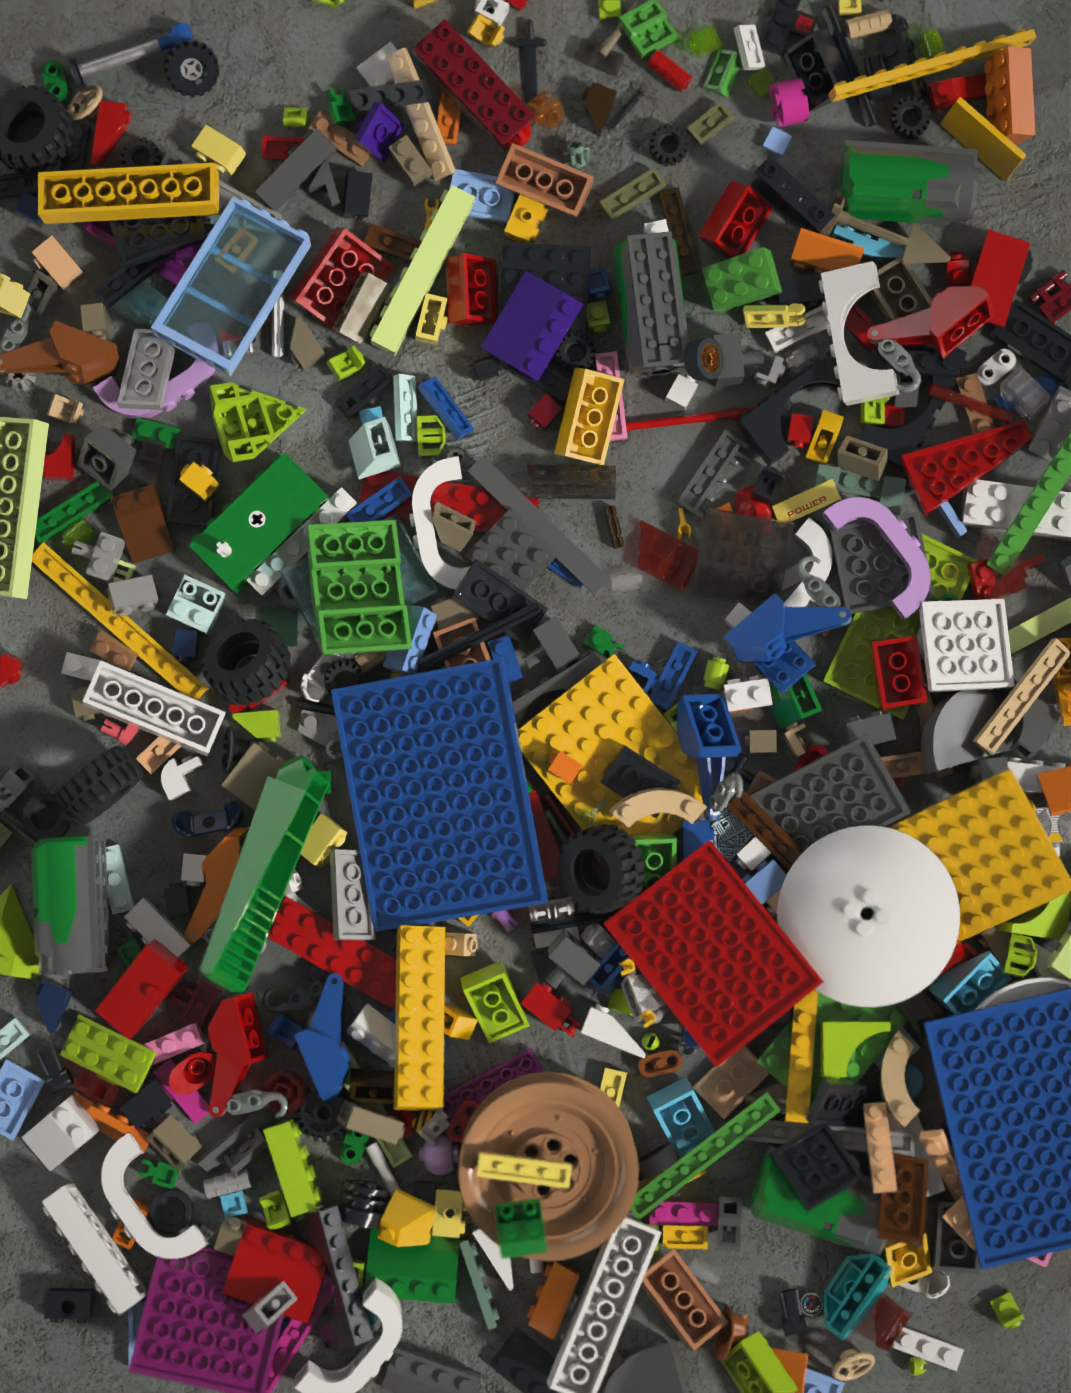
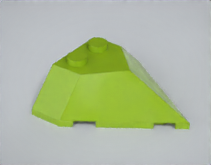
[209,382,306,462]
[0,884,39,980]

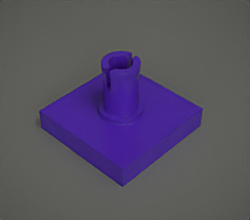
[354,101,404,162]

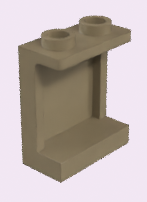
[220,741,286,811]

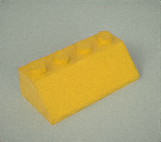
[554,368,624,466]

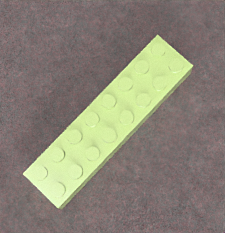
[0,417,49,599]

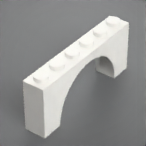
[819,261,899,406]

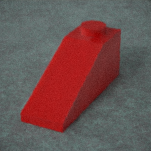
[927,74,987,112]
[90,100,131,168]

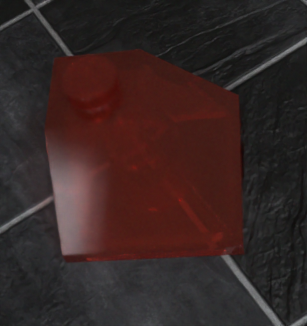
[874,1296,913,1351]

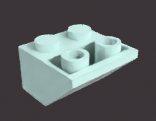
[348,417,401,479]
[166,575,225,636]

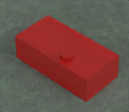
[95,939,189,1040]

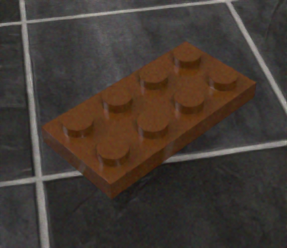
[876,1153,929,1247]

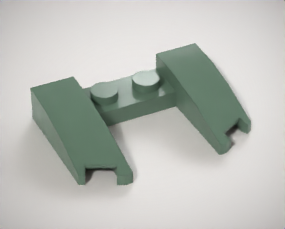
[809,464,906,533]

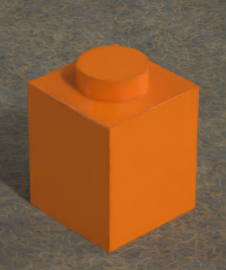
[546,750,583,784]

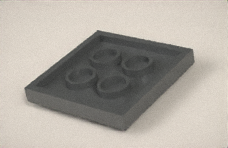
[466,508,558,591]

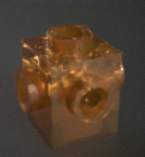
[527,90,565,130]

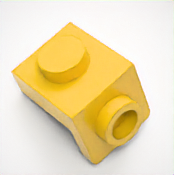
[466,14,505,48]

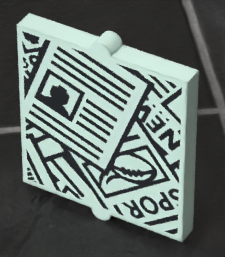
[710,808,753,861]

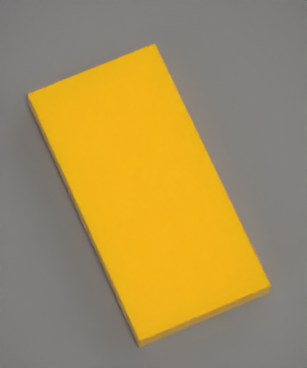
[940,97,1026,181]

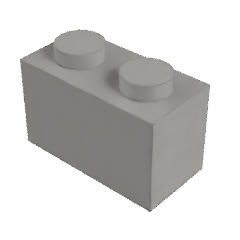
[107,575,158,616]

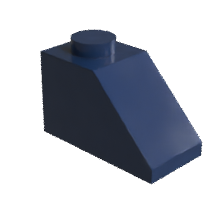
[36,980,74,1033]

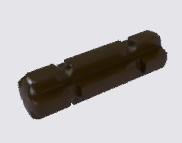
[604,505,624,549]

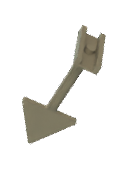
[820,191,951,264]

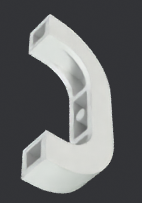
[409,456,471,589]
[724,517,832,629]
[101,1133,209,1259]
[295,1278,402,1393]

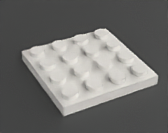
[919,599,1015,692]

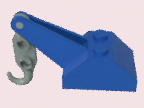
[724,556,852,662]
[677,694,743,821]

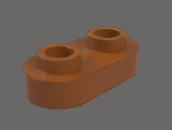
[638,1049,683,1078]

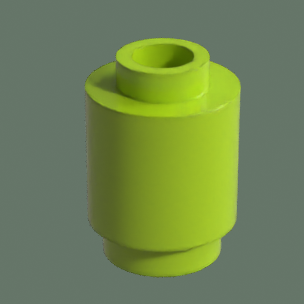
[703,657,730,690]

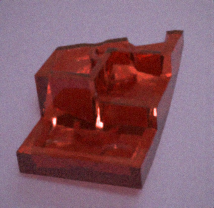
[638,520,703,591]
[989,553,1046,600]

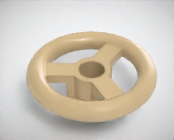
[67,85,103,120]
[832,1349,875,1381]

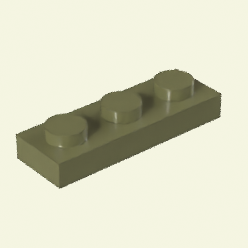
[600,167,667,222]

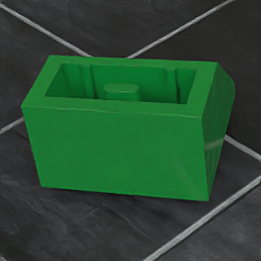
[769,674,822,729]
[494,1198,547,1259]

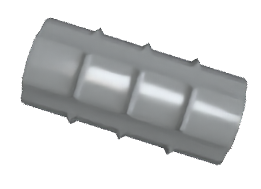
[203,1168,252,1199]

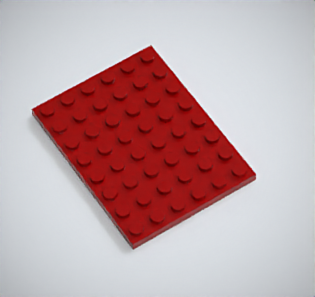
[603,840,824,1068]

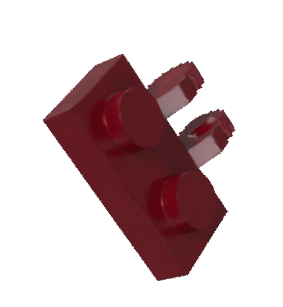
[171,980,221,1029]

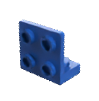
[753,641,815,693]

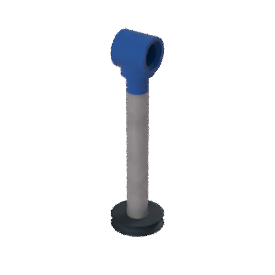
[68,23,194,87]

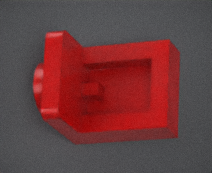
[945,251,970,287]
[388,1107,416,1139]

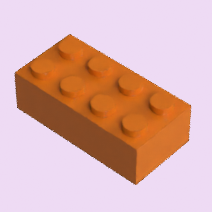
[984,46,1035,145]

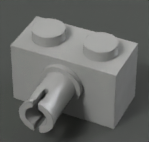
[72,532,126,583]

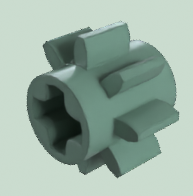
[563,141,590,168]

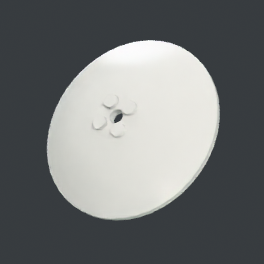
[777,826,960,1007]

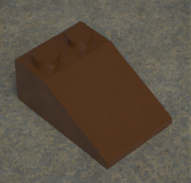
[110,484,176,564]

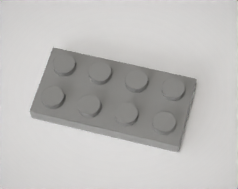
[117,329,177,410]
[329,849,375,941]

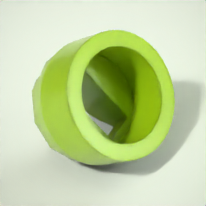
[642,1032,660,1051]
[909,1357,927,1376]

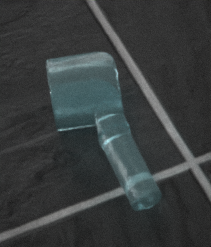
[581,800,608,826]

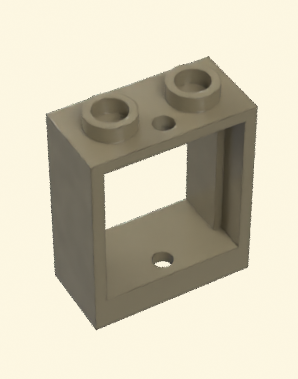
[337,1099,404,1145]

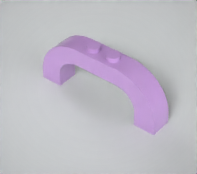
[93,322,219,419]
[822,497,930,620]

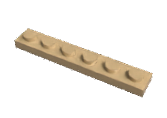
[385,47,456,181]
[973,638,1071,756]

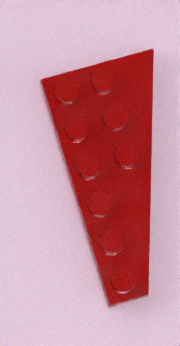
[900,420,1032,515]

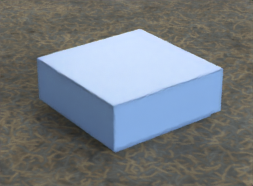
[762,127,792,157]

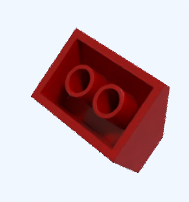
[698,181,772,259]
[446,253,498,326]
[869,635,927,710]

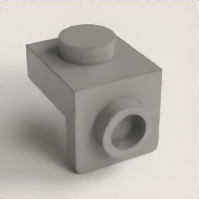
[753,356,786,388]

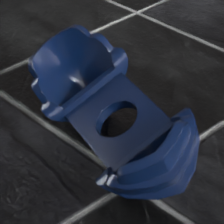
[171,801,244,837]

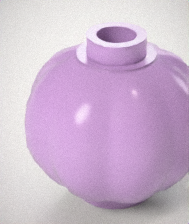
[419,1133,461,1175]

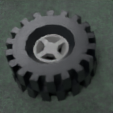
[164,39,219,98]

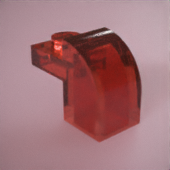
[74,1067,120,1106]

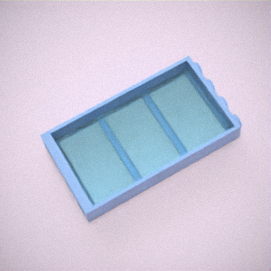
[151,197,311,377]

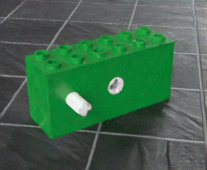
[189,452,330,594]

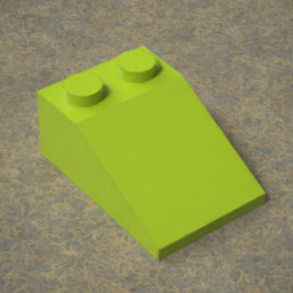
[460,960,530,1044]

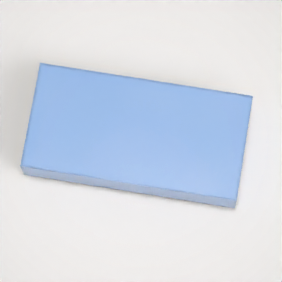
[937,501,967,538]

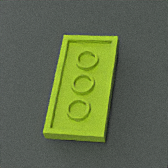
[60,1014,157,1093]

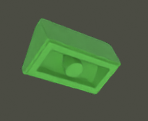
[703,49,742,98]

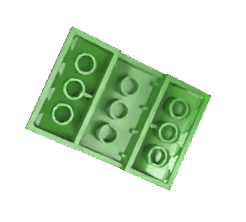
[307,520,412,655]

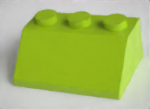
[721,1331,798,1393]

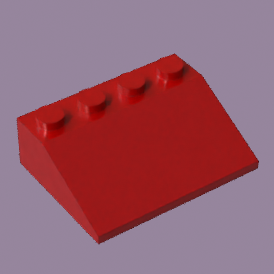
[288,227,395,339]
[222,1224,328,1324]

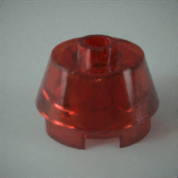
[263,1069,307,1114]

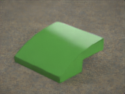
[619,0,678,59]

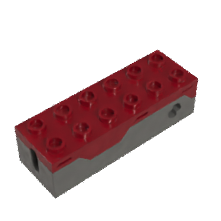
[411,19,535,154]

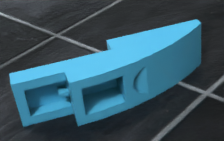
[832,225,905,263]

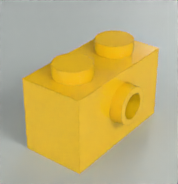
[504,194,548,243]
[180,462,219,502]

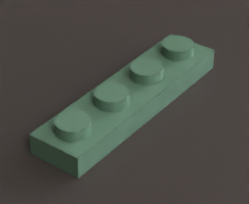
[459,1238,500,1330]

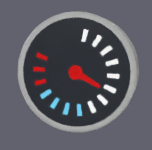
[800,1292,823,1316]

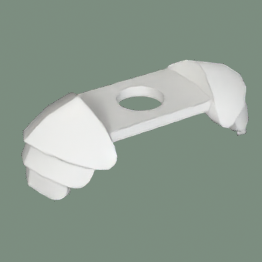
[301,653,355,702]
[882,1257,950,1298]

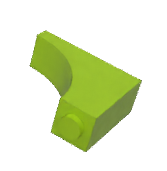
[998,892,1071,940]
[819,1022,891,1080]

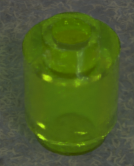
[920,29,948,60]
[61,519,94,550]

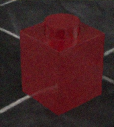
[528,394,562,431]

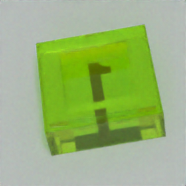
[747,67,776,99]

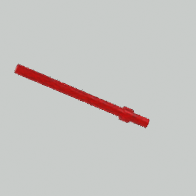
[626,407,756,431]

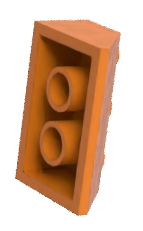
[789,228,864,276]
[526,1260,580,1339]

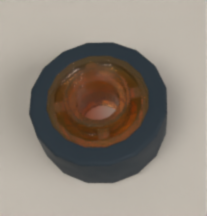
[684,337,724,381]

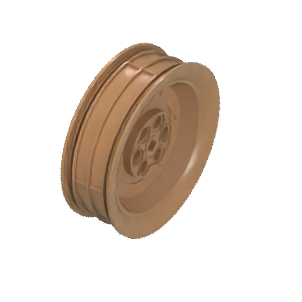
[459,1072,639,1261]

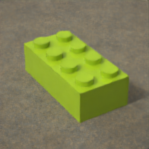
[263,1118,323,1217]

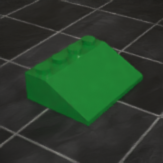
[364,1228,460,1304]

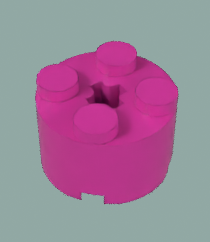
[769,78,809,127]

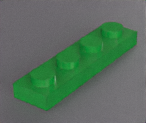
[35,481,114,544]

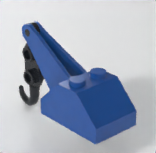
[262,973,352,1104]

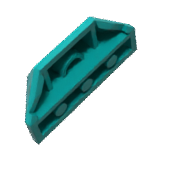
[823,1253,892,1340]

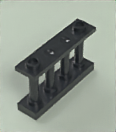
[751,156,835,234]

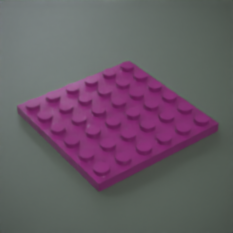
[128,1246,283,1393]

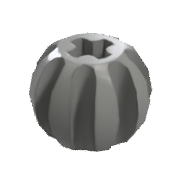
[4,373,37,392]

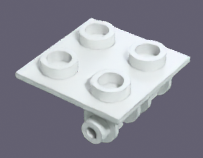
[356,42,397,86]
[529,897,580,948]

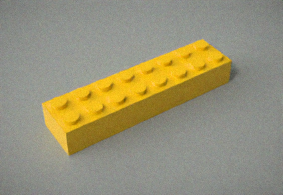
[38,163,219,224]
[394,925,445,1111]

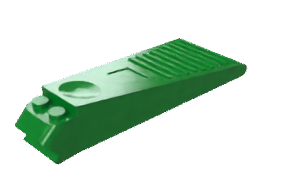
[201,755,330,994]

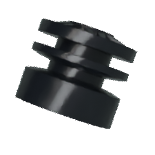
[337,1179,389,1229]

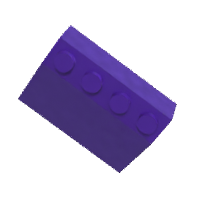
[481,271,583,381]

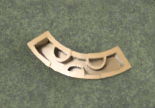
[609,788,707,828]
[880,1031,920,1130]

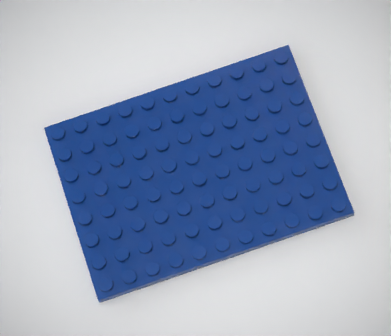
[331,658,548,932]
[923,988,1071,1269]

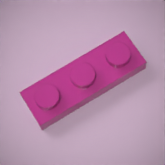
[649,1201,718,1226]

